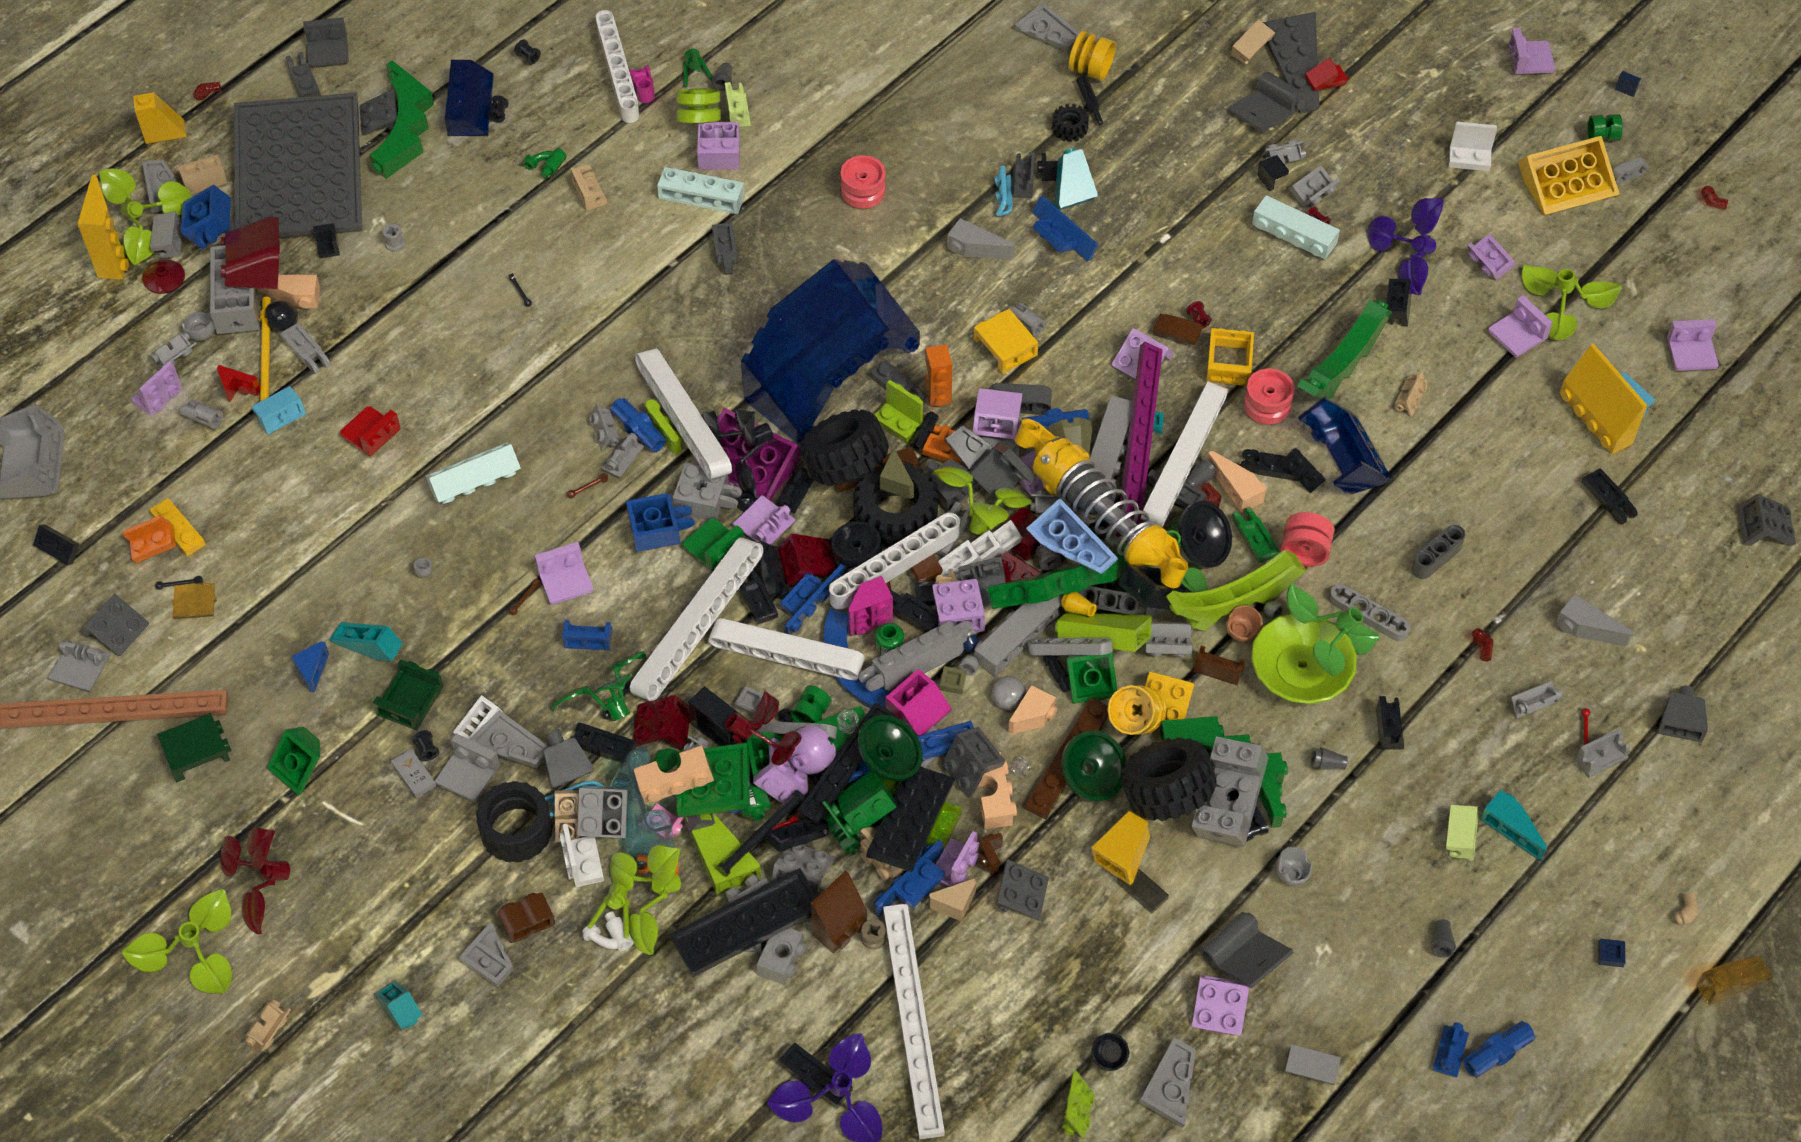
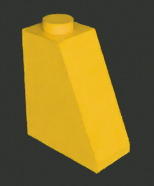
[133,92,187,144]
[1091,811,1150,885]

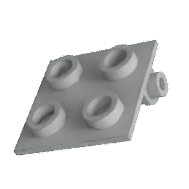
[48,640,111,692]

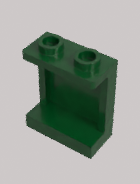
[372,660,444,731]
[157,713,232,783]

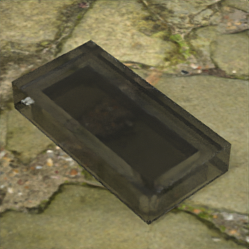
[1117,869,1169,914]

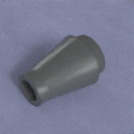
[712,63,732,91]
[1185,460,1217,488]
[1311,747,1348,770]
[1431,919,1456,957]

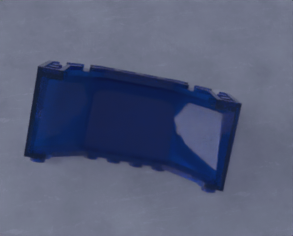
[741,259,920,444]

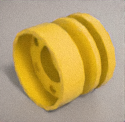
[1068,30,1116,81]
[1108,685,1167,735]

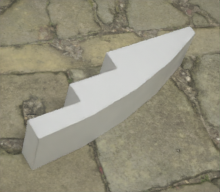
[938,520,1022,577]

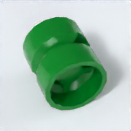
[1587,114,1623,141]
[790,685,832,723]

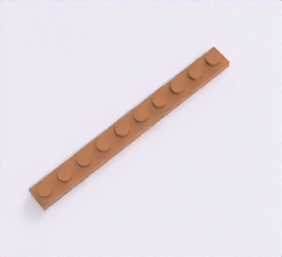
[0,690,228,728]

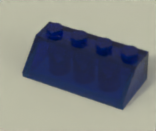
[445,60,494,136]

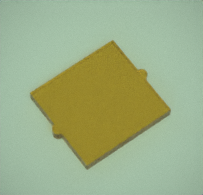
[171,583,217,619]

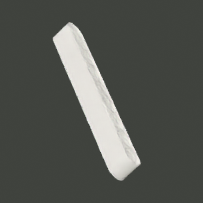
[635,348,732,480]
[1141,381,1229,527]
[630,538,763,701]

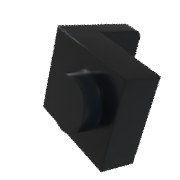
[1037,153,1058,181]

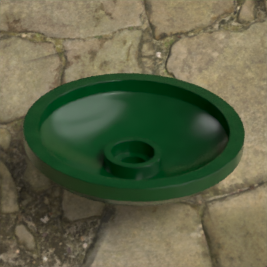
[857,715,923,781]
[1061,731,1126,802]

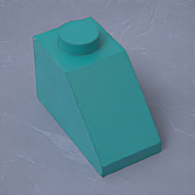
[374,980,423,1029]

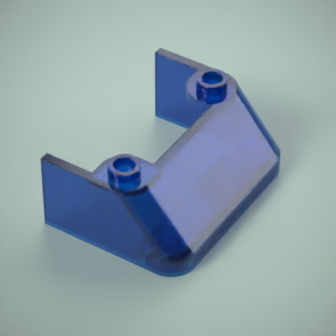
[1298,397,1391,494]

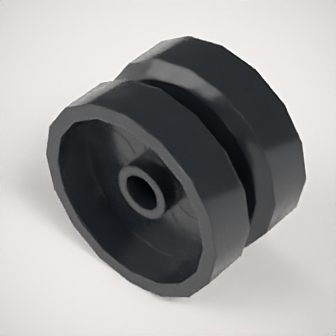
[831,521,882,575]

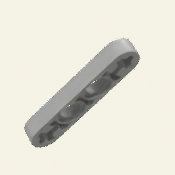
[1329,584,1410,641]
[1027,637,1113,655]
[756,722,837,740]

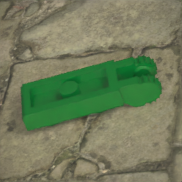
[1232,507,1280,564]

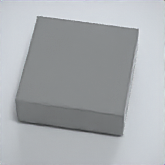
[734,686,763,716]

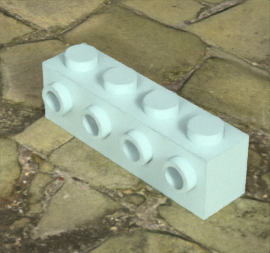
[657,167,745,214]
[1252,195,1340,260]
[425,442,521,504]

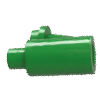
[523,148,567,179]

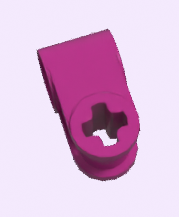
[629,65,655,103]

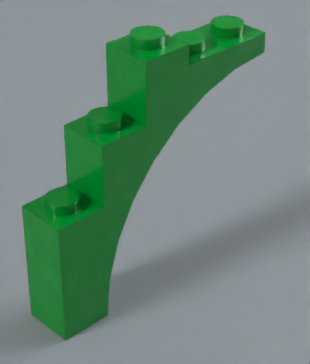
[987,549,1128,609]
[1160,716,1288,828]

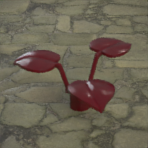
[725,691,802,768]
[220,827,290,934]

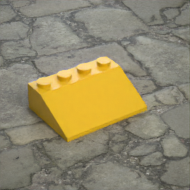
[1518,136,1619,215]
[77,175,129,279]
[1560,344,1648,454]

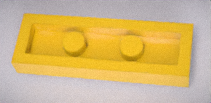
[149,498,206,557]

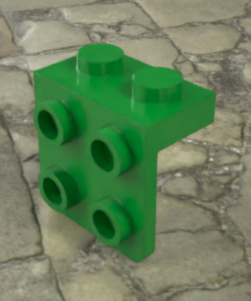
[683,518,744,572]

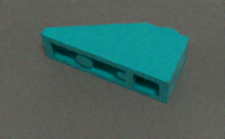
[329,622,403,661]
[1480,790,1547,861]

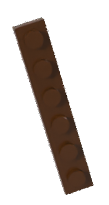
[1025,698,1109,820]

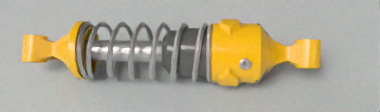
[1014,419,1188,588]

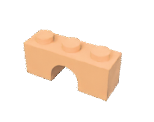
[634,746,714,804]
[977,752,1017,829]

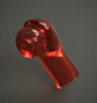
[1201,482,1222,508]

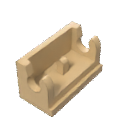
[1231,19,1275,65]
[178,154,228,194]
[570,165,608,211]

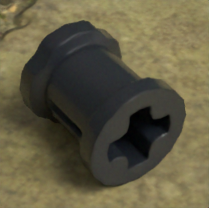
[514,39,541,65]
[487,95,509,123]
[411,730,440,762]

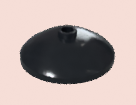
[1178,501,1232,568]

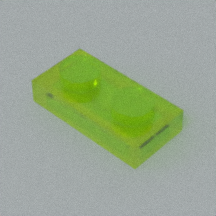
[926,802,962,851]

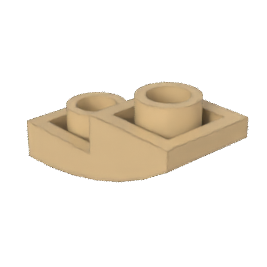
[555,790,579,842]

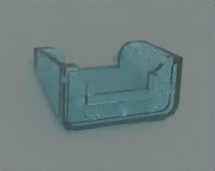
[607,746,675,864]

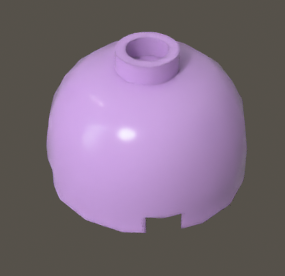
[789,725,836,774]

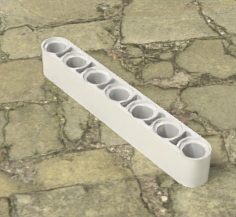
[596,10,639,123]
[829,513,960,609]
[708,618,865,680]

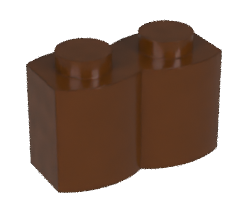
[497,892,555,943]

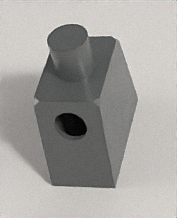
[925,459,978,512]
[1657,685,1708,743]
[542,729,595,789]

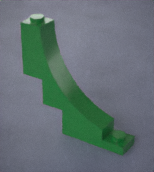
[370,60,434,179]
[1297,299,1393,400]

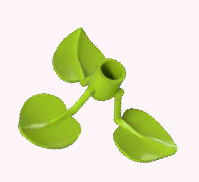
[98,169,192,265]
[1522,265,1622,340]
[932,467,1032,535]
[610,845,681,955]
[122,889,232,994]

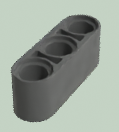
[989,383,1052,414]
[1412,525,1466,579]
[1079,586,1147,615]

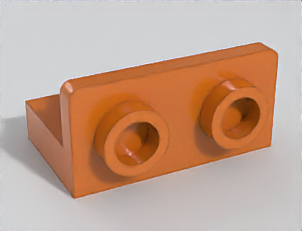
[123,515,176,563]

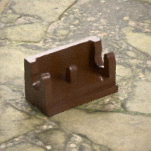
[1193,645,1245,686]

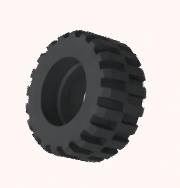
[800,409,889,486]
[853,462,938,547]
[1120,737,1217,821]

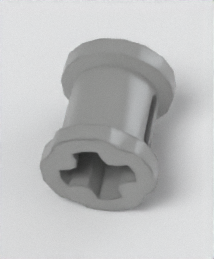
[383,224,404,252]

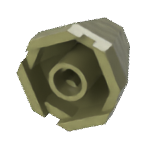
[1047,417,1092,453]

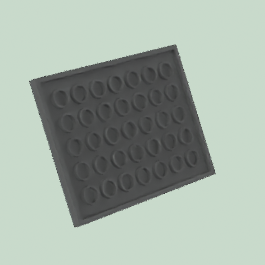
[234,92,363,238]

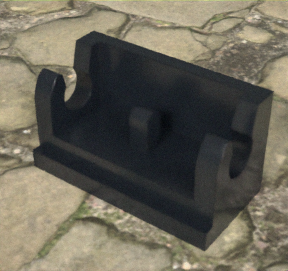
[1386,278,1412,327]
[1376,696,1404,750]

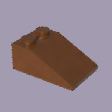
[811,871,867,954]

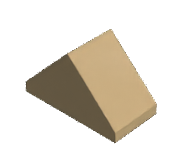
[929,879,976,922]

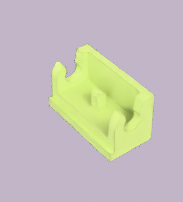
[725,82,751,127]
[1446,805,1478,860]

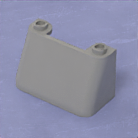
[0,404,64,499]

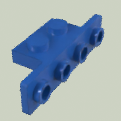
[1033,196,1098,261]
[780,564,845,635]
[874,840,945,917]

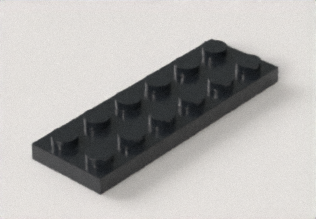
[866,766,955,872]
[669,868,818,978]

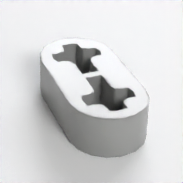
[1613,157,1649,184]

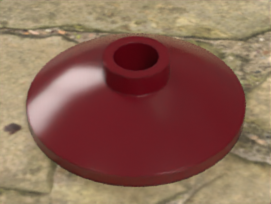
[142,260,185,294]

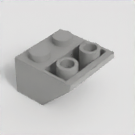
[577,786,628,838]

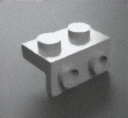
[1289,165,1340,208]
[1144,622,1192,657]

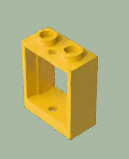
[1206,328,1254,386]

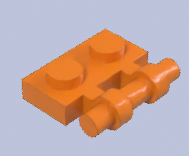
[922,425,964,467]

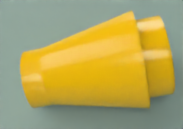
[1061,592,1096,617]

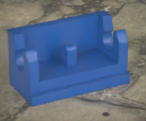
[562,620,613,651]

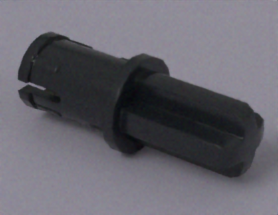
[910,411,939,452]

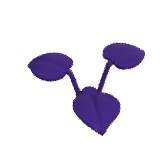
[1367,198,1444,295]
[768,1033,882,1142]

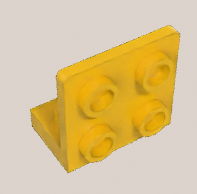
[1138,671,1196,720]

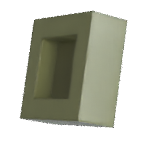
[939,666,967,694]

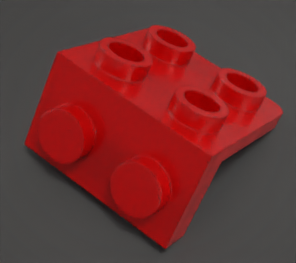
[340,406,401,457]

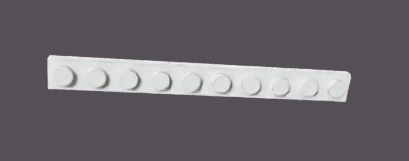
[883,904,945,1140]

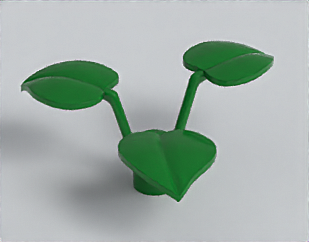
[551,651,646,721]

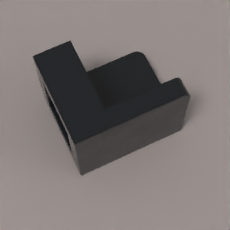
[1257,155,1289,191]
[313,223,340,258]

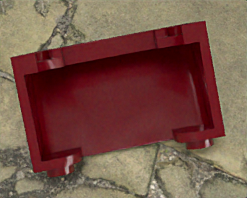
[221,217,280,289]

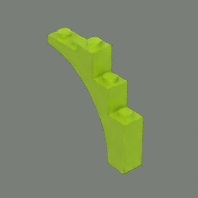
[1166,550,1307,631]

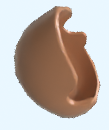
[1226,605,1263,643]

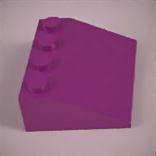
[694,407,802,501]

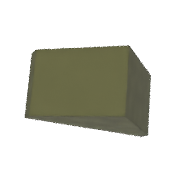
[880,451,914,499]

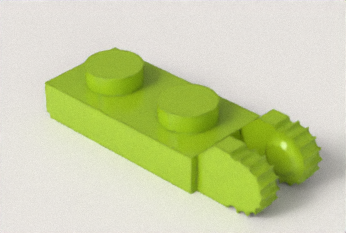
[645,399,683,455]

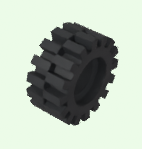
[1052,104,1089,142]

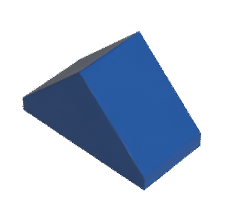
[292,641,329,693]

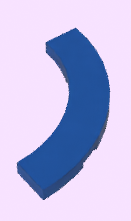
[824,609,892,709]

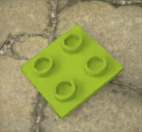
[1062,1070,1095,1139]

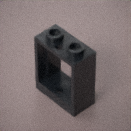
[1118,564,1192,610]
[688,686,746,746]

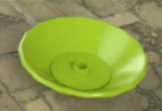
[1251,614,1357,704]

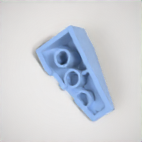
[1026,499,1118,574]

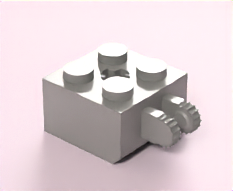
[673,463,742,520]

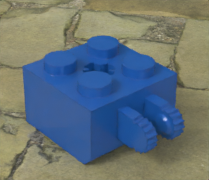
[181,184,231,249]
[626,493,695,552]

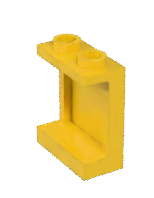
[973,309,1038,374]

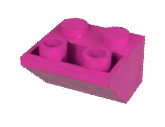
[848,576,893,637]
[886,669,951,736]

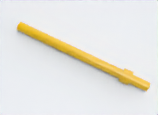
[259,297,271,402]

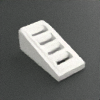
[453,695,503,739]

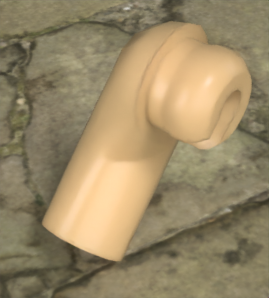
[1675,893,1699,925]

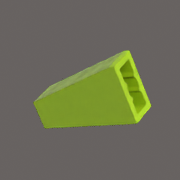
[1055,613,1152,652]
[684,813,761,895]

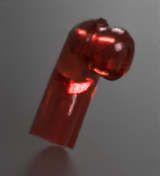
[193,81,221,100]
[1701,186,1728,210]
[1472,628,1494,662]

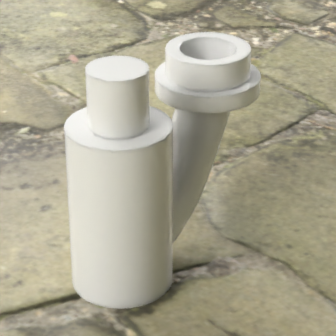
[582,912,634,951]

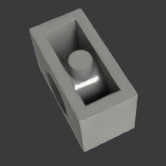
[757,928,806,985]

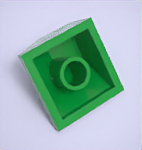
[1066,652,1117,704]
[267,726,320,795]

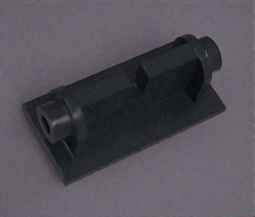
[1281,448,1326,493]
[775,467,814,513]

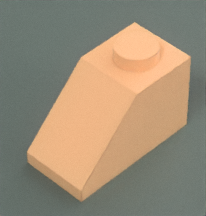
[1008,686,1057,734]

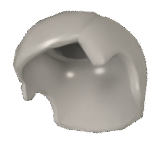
[182,312,215,341]
[990,676,1027,711]
[1275,846,1313,886]

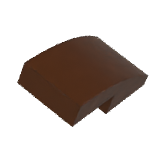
[1152,313,1203,345]

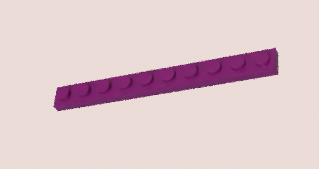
[1116,342,1163,537]

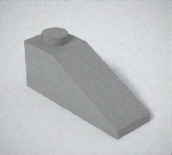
[947,218,1014,260]
[1556,595,1634,646]

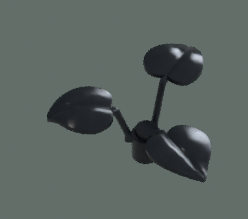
[702,409,773,499]

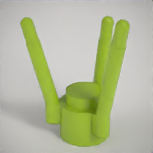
[588,884,630,939]

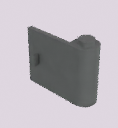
[1228,72,1306,133]
[1199,912,1294,989]

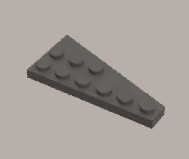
[1262,12,1319,114]

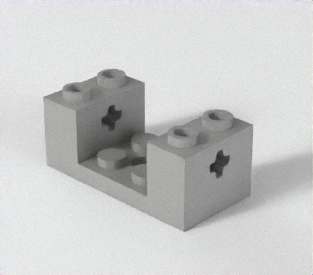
[210,245,260,334]
[1191,737,1269,847]

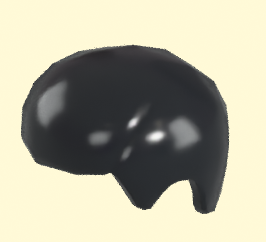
[265,300,298,331]
[1091,1033,1130,1071]

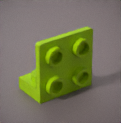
[874,380,923,444]

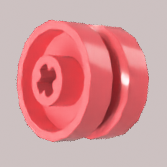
[840,155,886,209]
[1244,368,1295,425]
[1280,512,1335,567]

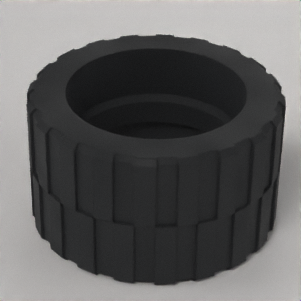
[476,781,552,862]

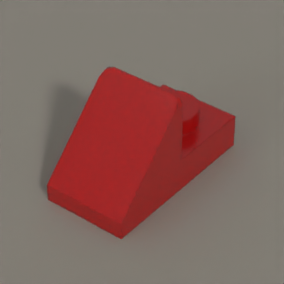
[1304,58,1349,91]
[217,365,260,402]

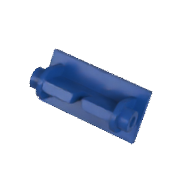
[1432,1022,1469,1078]

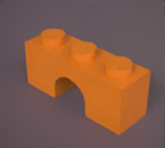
[925,344,953,407]

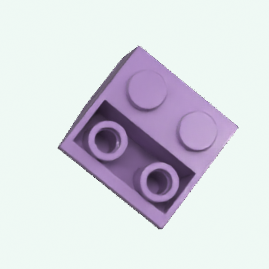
[697,122,740,170]
[973,388,1023,439]

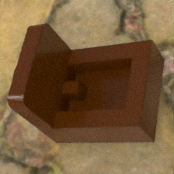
[978,833,1003,875]

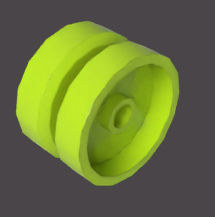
[676,88,721,123]

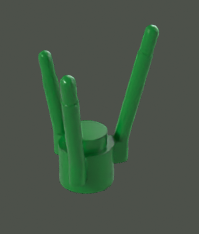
[682,49,713,88]

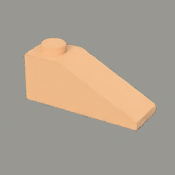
[256,275,320,309]
[1207,451,1266,513]

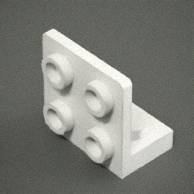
[1449,122,1497,171]
[559,823,604,887]

